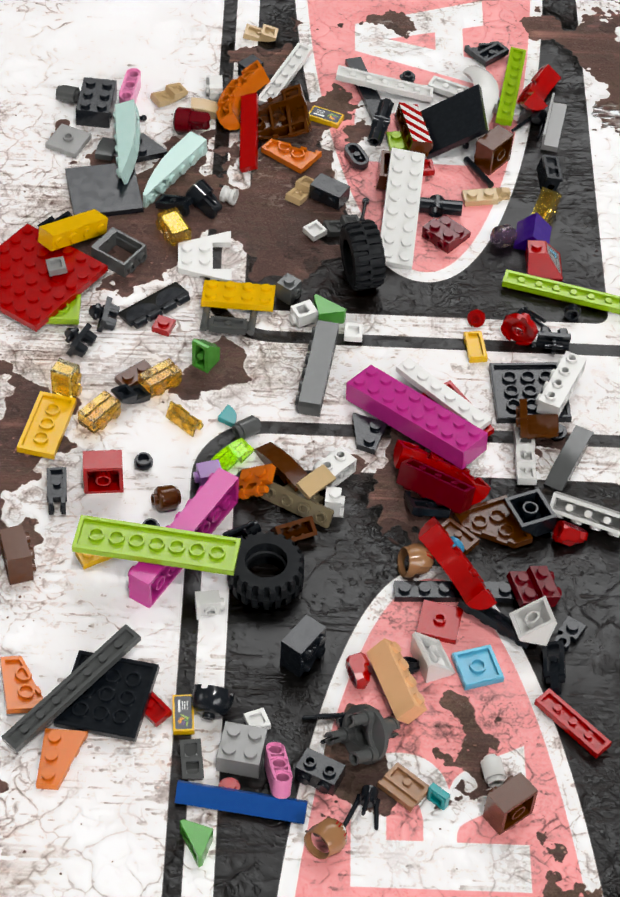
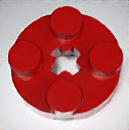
[501,313,538,346]

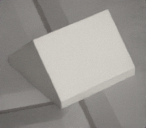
[509,596,557,646]
[410,632,456,683]

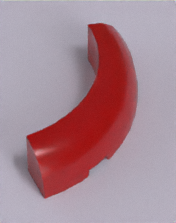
[518,64,561,111]
[393,439,491,505]
[418,516,497,610]

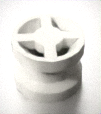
[219,185,239,205]

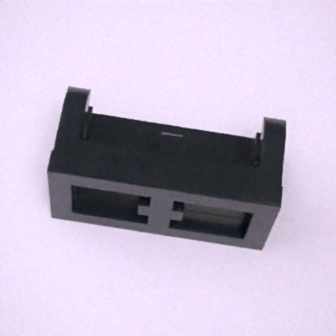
[537,154,563,191]

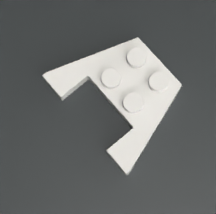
[178,231,232,282]

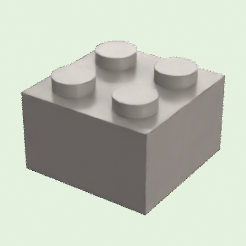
[216,721,268,779]

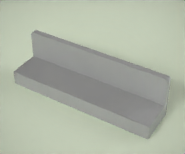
[540,92,567,152]

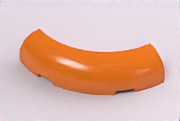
[216,60,270,130]

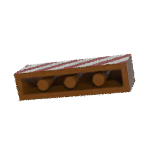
[395,102,433,157]

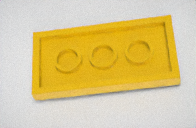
[201,280,276,312]
[16,391,77,460]

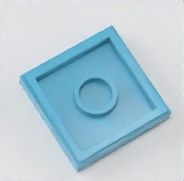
[451,644,504,690]

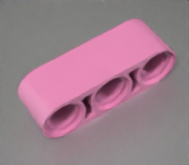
[119,68,141,103]
[264,742,293,799]

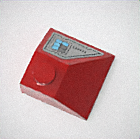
[525,240,563,281]

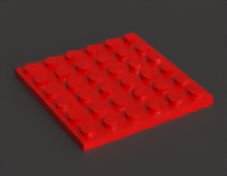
[0,223,108,332]

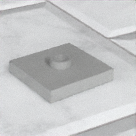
[45,123,92,158]

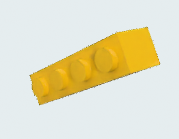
[38,209,108,251]

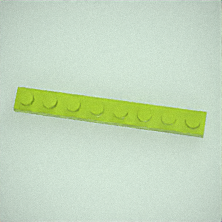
[495,47,527,126]
[502,269,620,314]

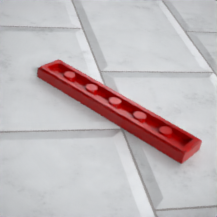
[240,92,259,173]

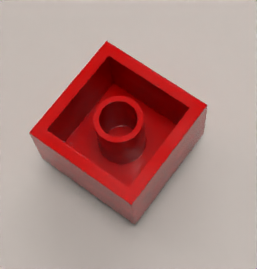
[83,449,124,494]

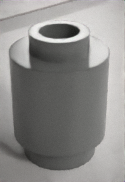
[56,84,80,104]
[232,415,262,440]

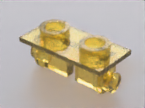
[165,401,204,437]

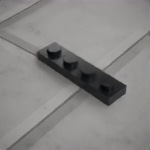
[457,598,532,649]

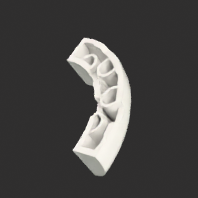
[462,65,499,126]

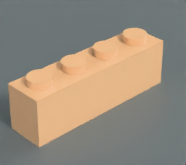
[366,638,427,724]

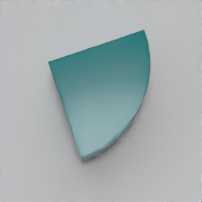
[218,405,237,427]

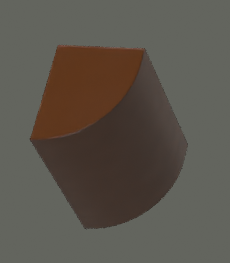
[270,516,318,542]

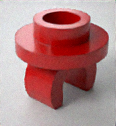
[467,309,486,327]

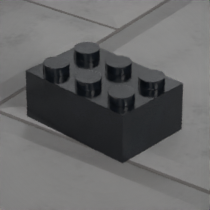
[76,77,117,128]

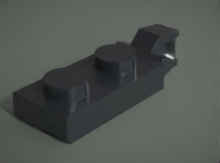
[542,640,566,695]

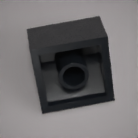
[504,488,557,537]

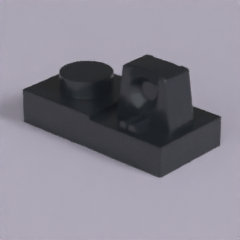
[155,194,193,217]

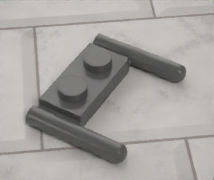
[200,307,258,336]

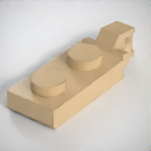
[461,187,511,207]

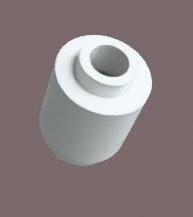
[480,754,506,788]

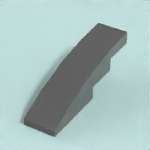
[544,425,594,493]

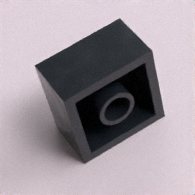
[280,614,327,678]

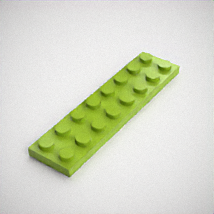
[72,515,241,576]

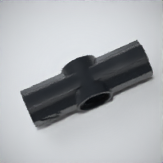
[367,98,394,147]
[419,194,463,218]

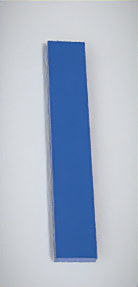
[175,780,308,824]

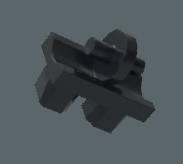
[89,296,120,332]
[64,323,97,358]
[536,326,571,355]

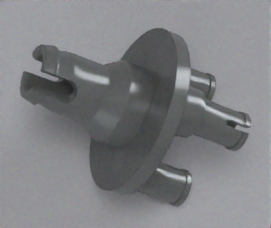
[324,704,400,765]

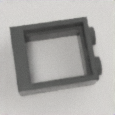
[91,227,147,278]

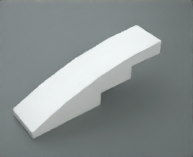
[513,424,537,485]

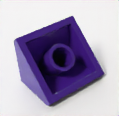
[513,212,552,250]

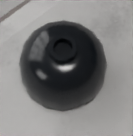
[191,684,235,721]

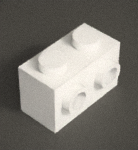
[313,446,357,489]

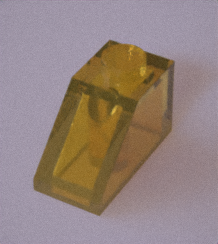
[532,187,562,223]

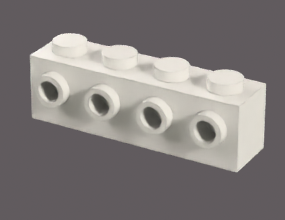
[535,351,587,418]
[550,491,620,538]

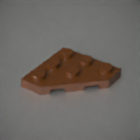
[453,495,533,549]

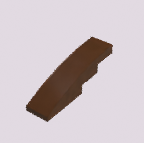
[254,442,308,492]

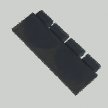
[118,282,190,329]

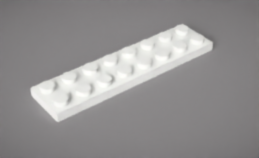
[380,148,425,270]

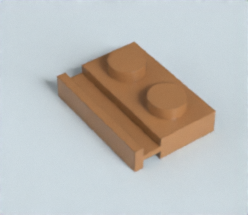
[377,762,429,812]

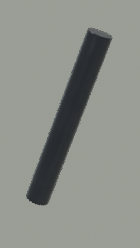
[463,156,494,188]

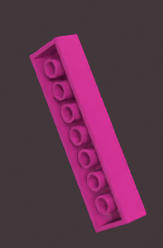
[346,365,488,469]
[128,468,239,609]

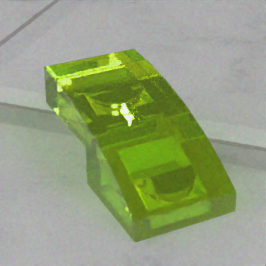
[211,438,255,472]

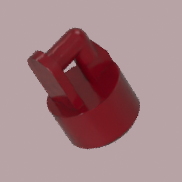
[173,107,211,133]

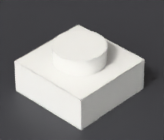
[303,220,327,242]
[344,323,363,342]
[243,708,271,730]

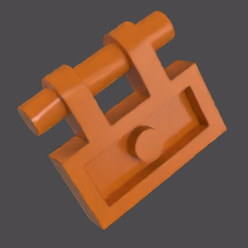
[238,463,276,500]

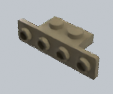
[260,482,334,528]

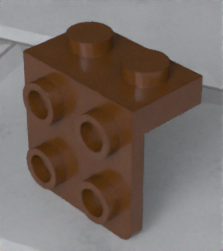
[516,399,559,439]

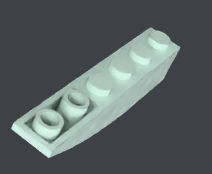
[113,99,141,185]
[143,131,208,208]

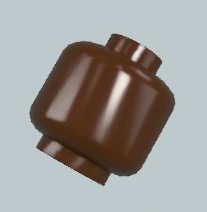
[151,485,181,511]

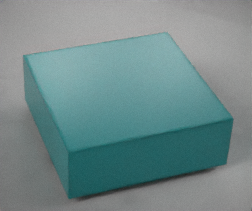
[427,782,451,810]

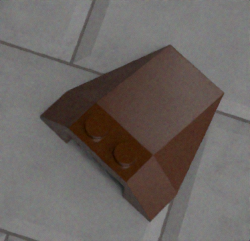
[240,84,312,140]

